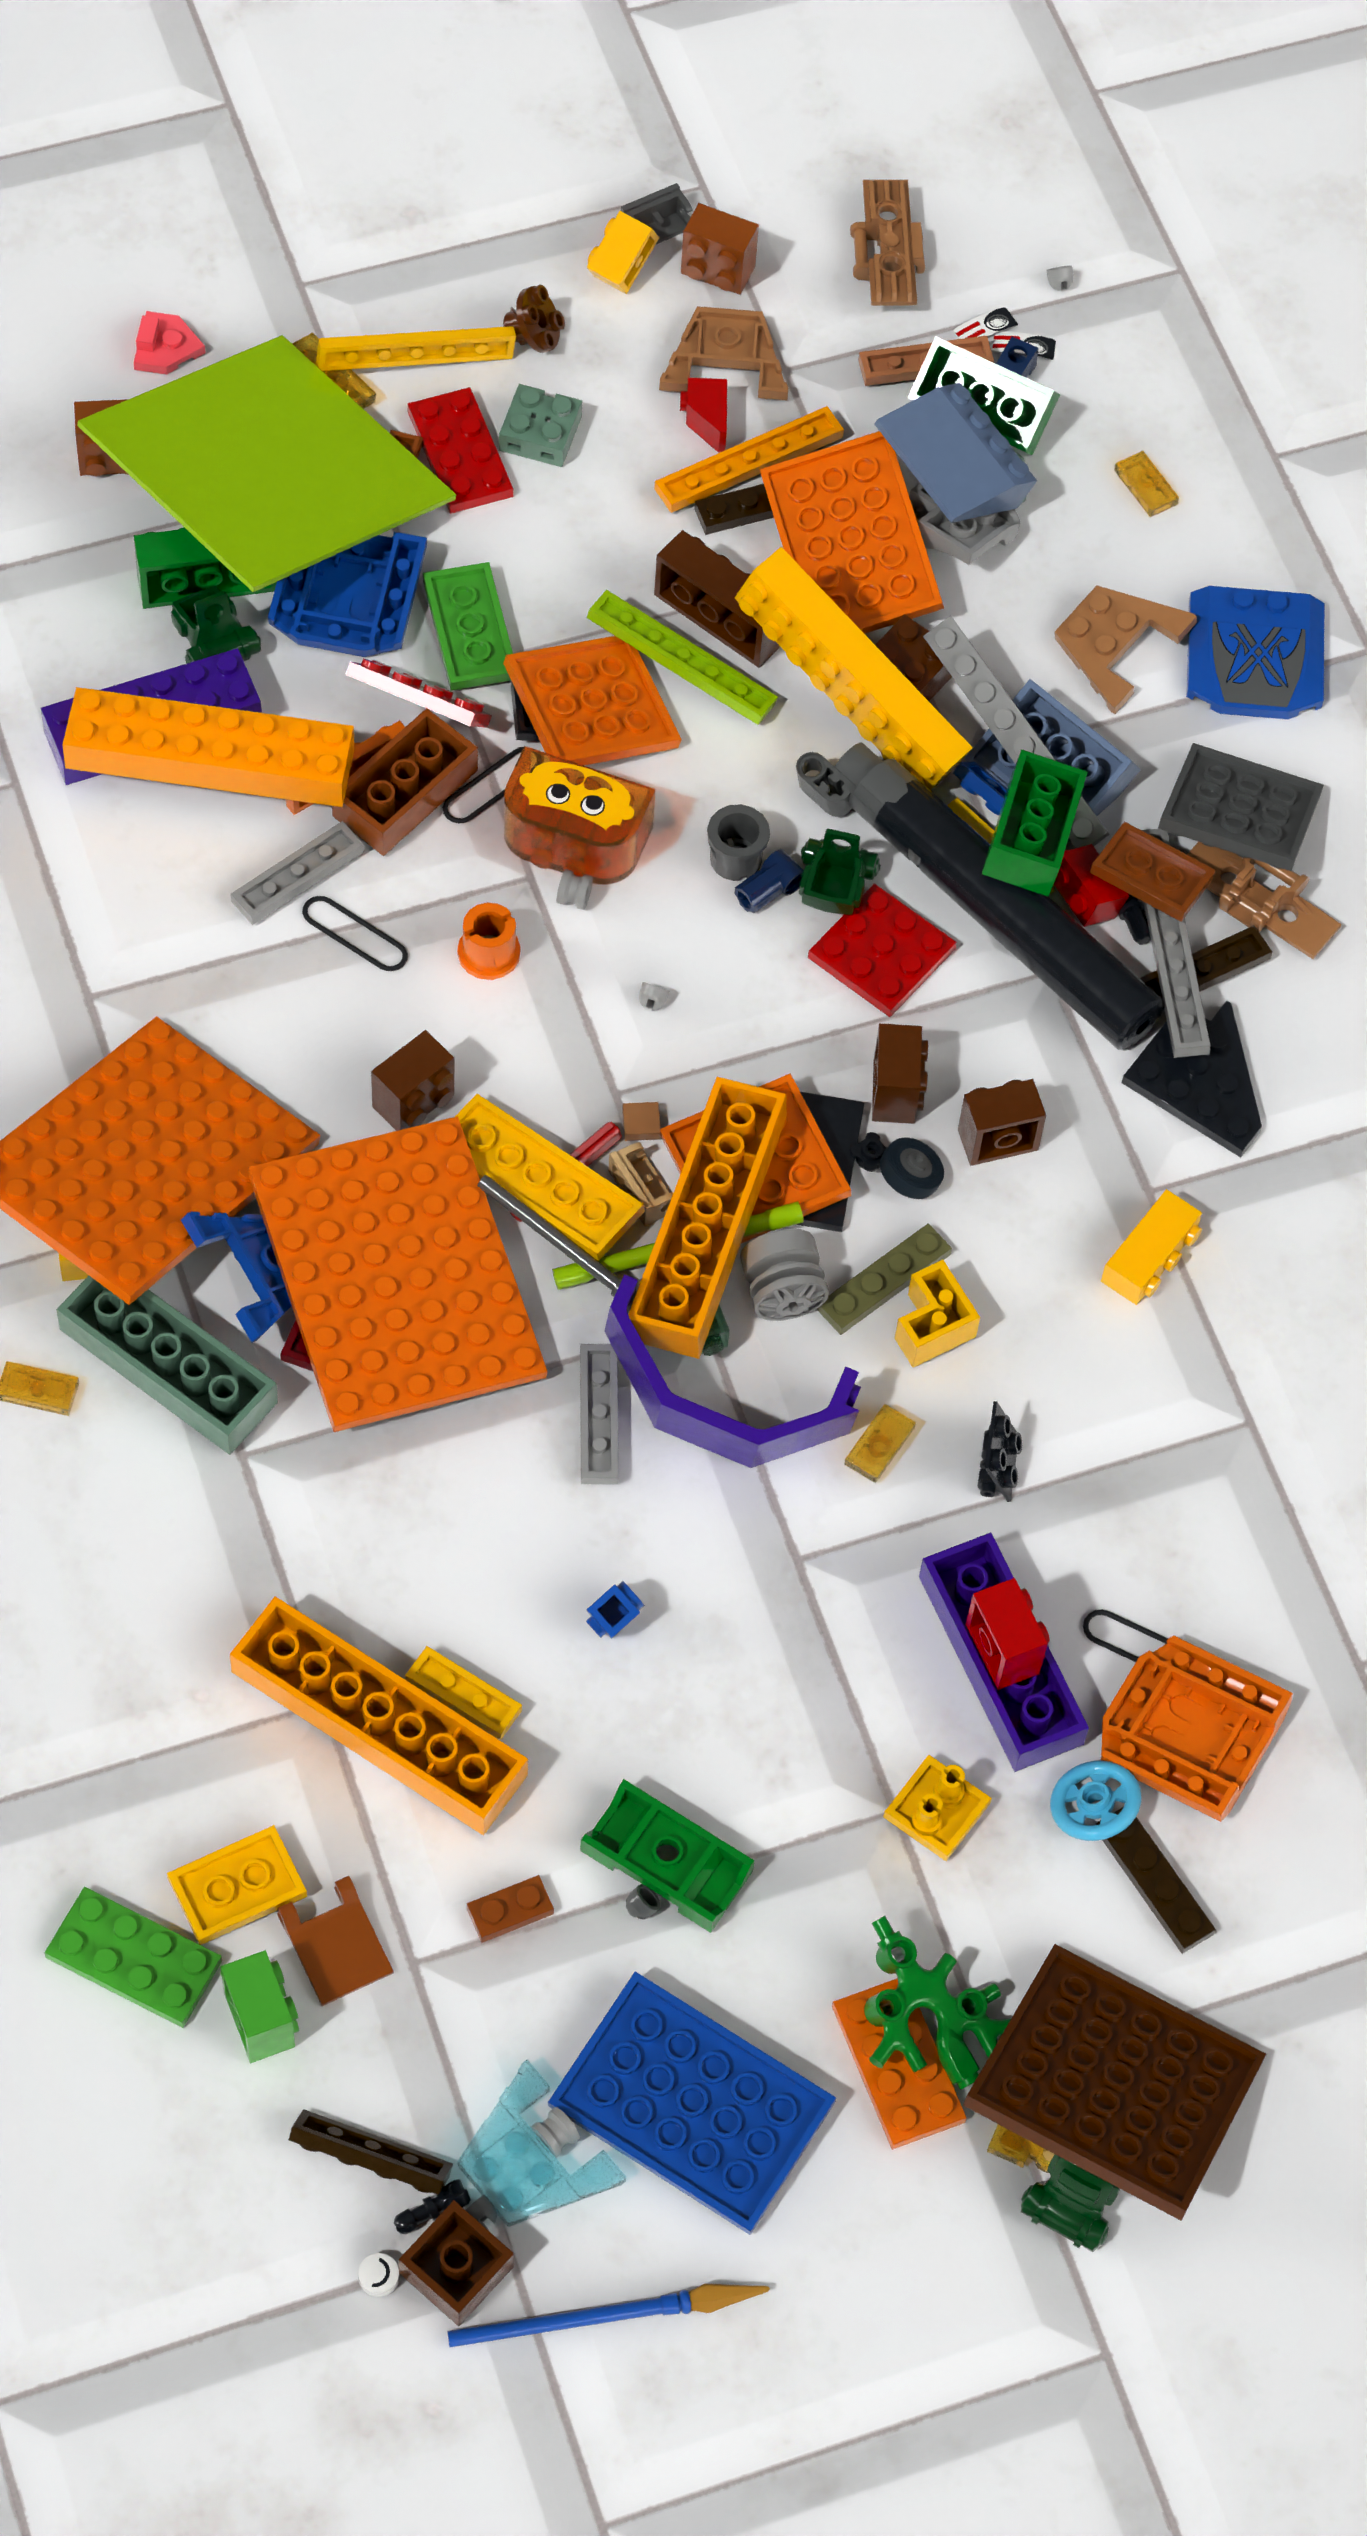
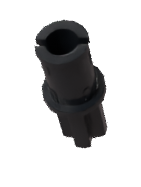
[1118,894,1151,945]

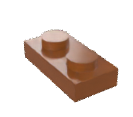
[467,1875,554,1943]

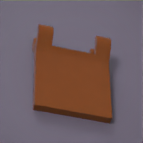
[277,1876,394,2006]

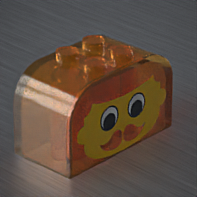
[504,746,656,885]

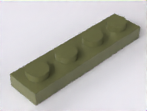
[817,1223,952,1335]

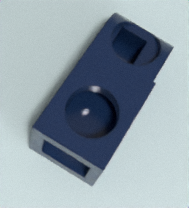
[996,336,1038,378]

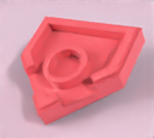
[133,311,206,374]

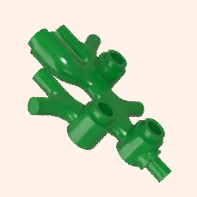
[864,1916,1011,2090]

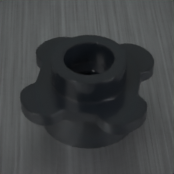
[850,1132,887,1172]

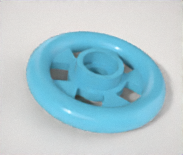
[1050,1761,1141,1841]

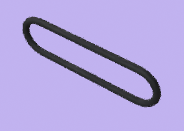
[442,747,542,824]
[302,896,408,971]
[1083,1609,1168,1662]

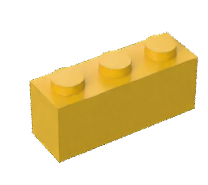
[1101,1189,1202,1305]

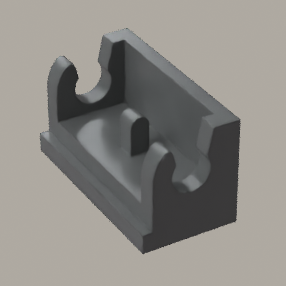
[621,183,693,244]

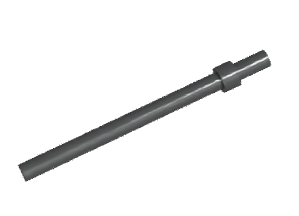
[477,1175,637,1300]

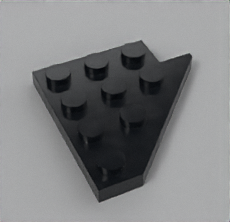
[1122,1001,1262,1158]

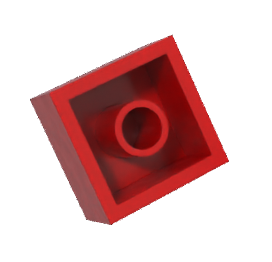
[966,1578,1050,1690]

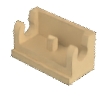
[608,1142,673,1226]

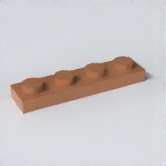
[858,336,994,386]

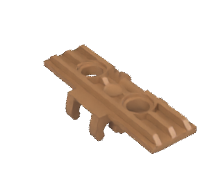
[850,180,925,306]
[1187,841,1342,959]

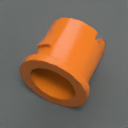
[457,902,521,980]

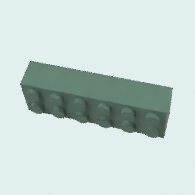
[56,1276,278,1455]

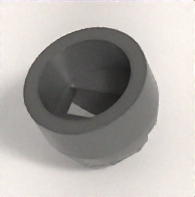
[626,1884,661,1919]
[466,2195,497,2230]

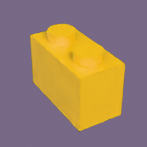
[587,211,659,294]

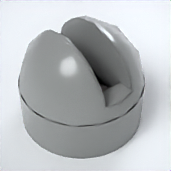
[1047,266,1074,291]
[639,982,670,1011]

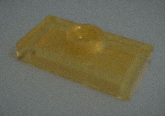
[1114,451,1179,517]
[844,1404,916,1483]

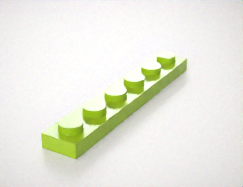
[586,590,778,725]

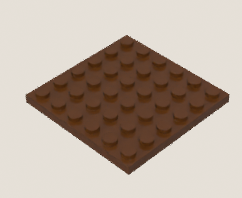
[963,1944,1266,2221]

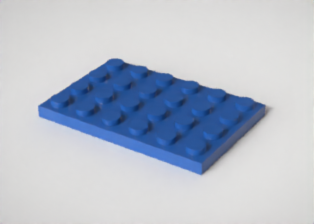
[548,1971,836,2235]

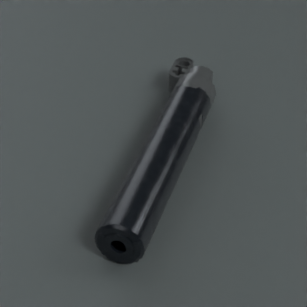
[796,742,1164,1050]

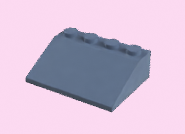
[874,383,1037,523]
[964,679,1140,843]

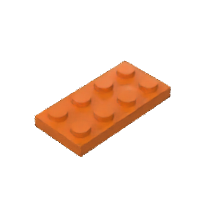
[832,1979,967,2150]

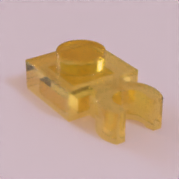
[987,2124,1050,2173]

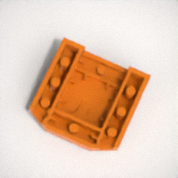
[1101,1636,1293,1822]

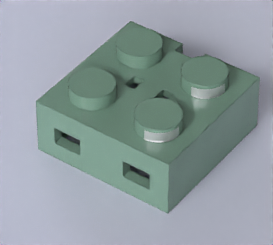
[499,384,582,467]

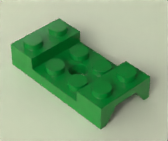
[580,1779,755,1933]

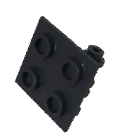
[977,1401,1022,1502]

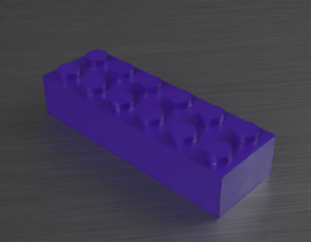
[41,648,262,785]
[919,1532,1089,1772]

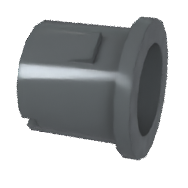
[707,804,770,881]

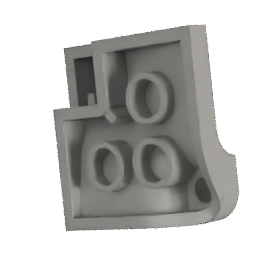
[909,483,1020,565]

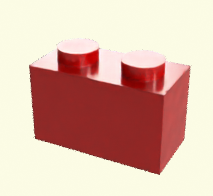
[1053,844,1129,927]

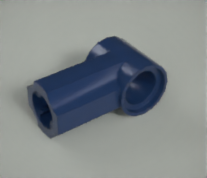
[734,849,804,913]

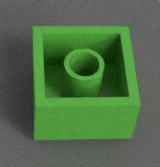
[220,1950,299,2064]

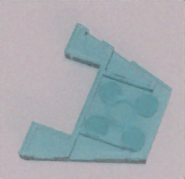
[457,2059,626,2227]

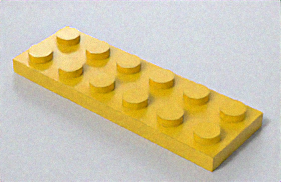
[455,1094,645,1261]

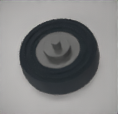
[880,1137,944,1199]

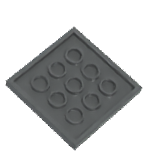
[1158,743,1324,871]

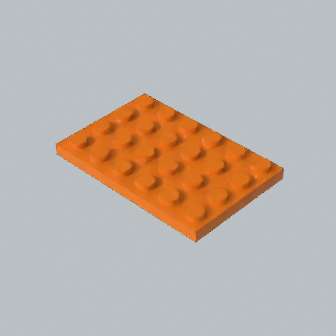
[759,431,944,634]

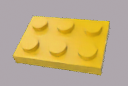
[167,1825,307,1945]

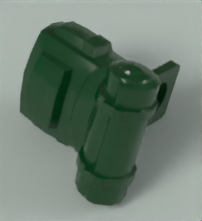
[171,586,261,664]
[799,828,881,915]
[1020,2154,1120,2252]

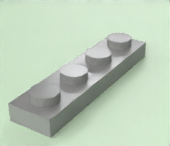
[231,821,364,925]
[580,1344,619,1484]

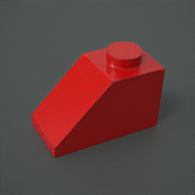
[680,378,727,453]

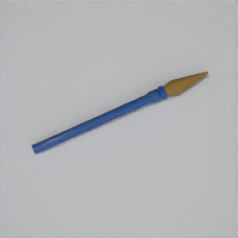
[447,2284,770,2347]

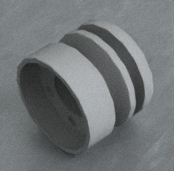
[740,1229,829,1321]

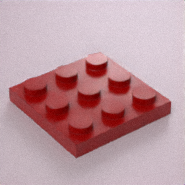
[808,883,957,1017]

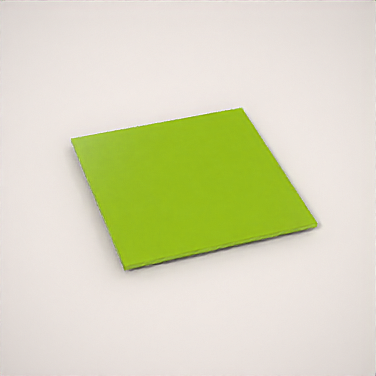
[77,335,456,592]

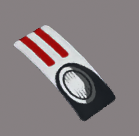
[954,307,1018,339]
[992,331,1056,360]

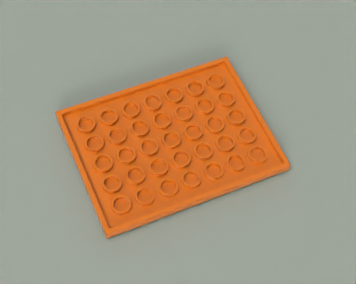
[0,1016,321,1305]
[248,1116,548,1432]

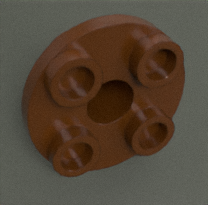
[503,285,565,353]

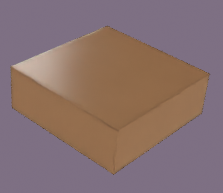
[622,1102,661,1141]

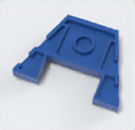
[181,1212,292,1343]

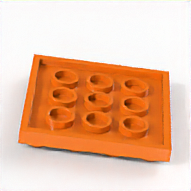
[503,636,682,771]
[660,1073,852,1244]

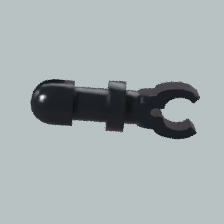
[394,2179,471,2234]

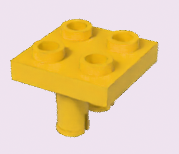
[883,1755,992,1861]

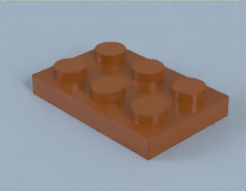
[1090,821,1216,922]

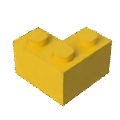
[894,1260,980,1367]

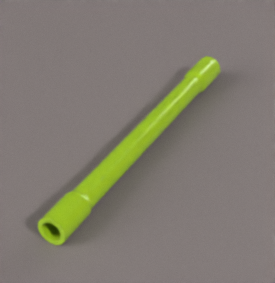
[552,1201,804,1290]

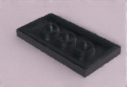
[796,1092,865,1232]

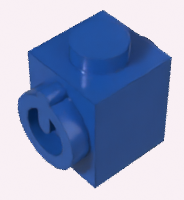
[586,1581,645,1639]

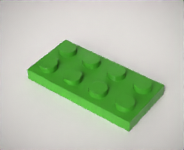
[423,562,513,691]
[44,1886,222,2028]

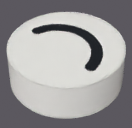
[358,2253,399,2297]

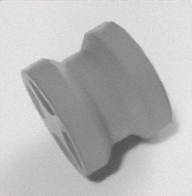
[556,869,593,910]
[530,2107,580,2159]

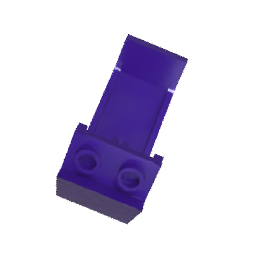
[604,1274,861,1468]

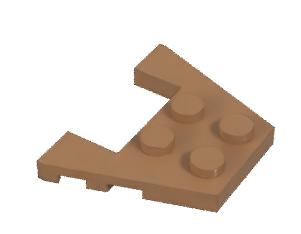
[659,306,788,400]
[1055,585,1197,714]

